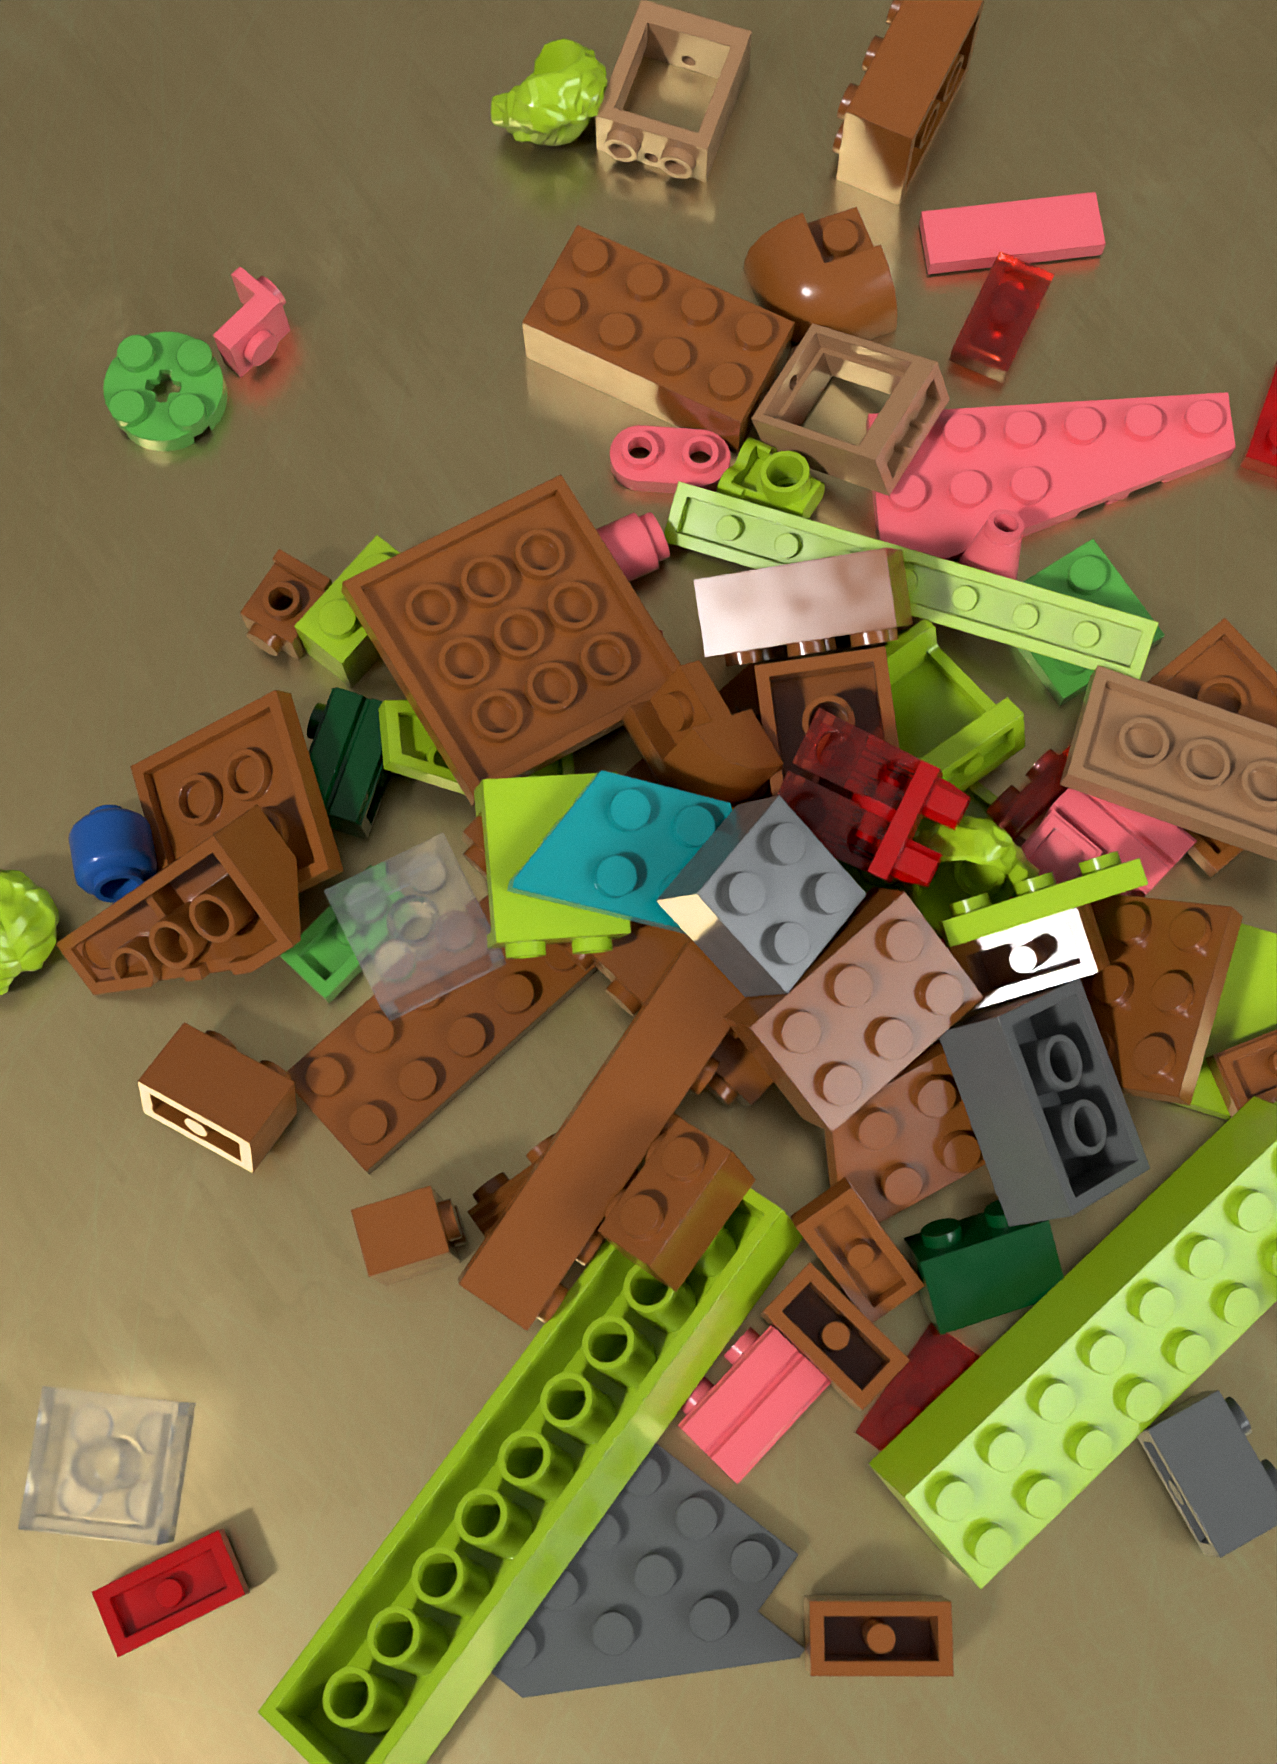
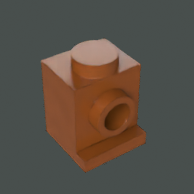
[240,549,333,660]

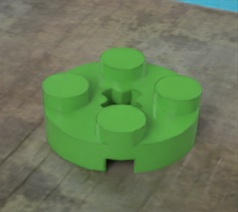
[103,332,228,451]

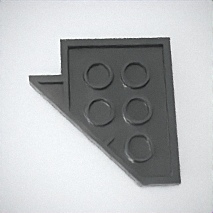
[491,1443,805,1698]

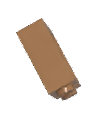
[595,0,752,182]
[751,323,950,496]

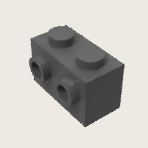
[1137,1390,1277,1558]

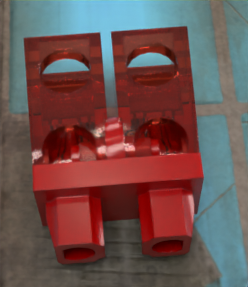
[776,708,971,888]

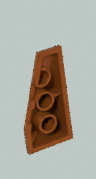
[56,804,301,995]

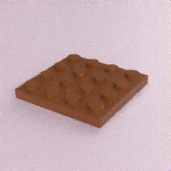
[341,474,681,806]

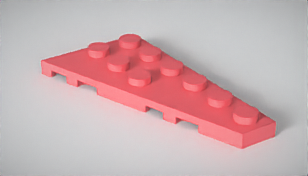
[866,392,1236,562]

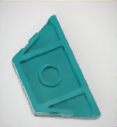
[507,770,732,934]

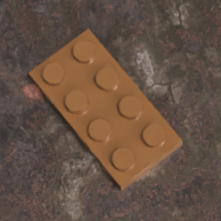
[1060,665,1277,861]

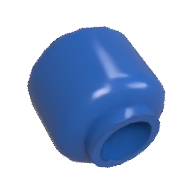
[68,805,158,903]

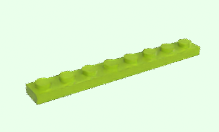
[664,481,1159,680]

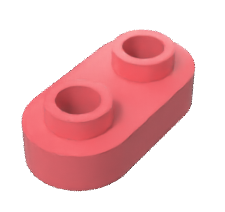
[610,425,730,494]

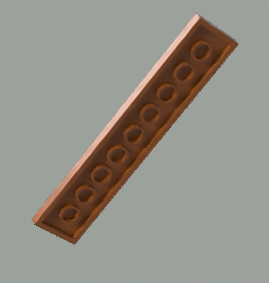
[287,662,772,1175]

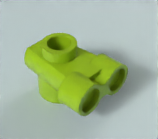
[716,437,825,519]

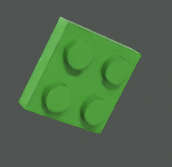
[1016,539,1165,707]

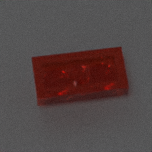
[949,251,1054,384]
[986,745,1071,842]
[853,1322,980,1452]

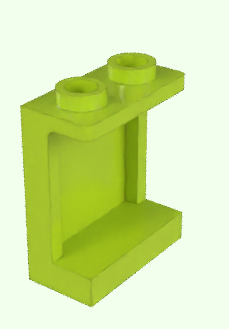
[884,619,1025,818]
[474,772,631,959]

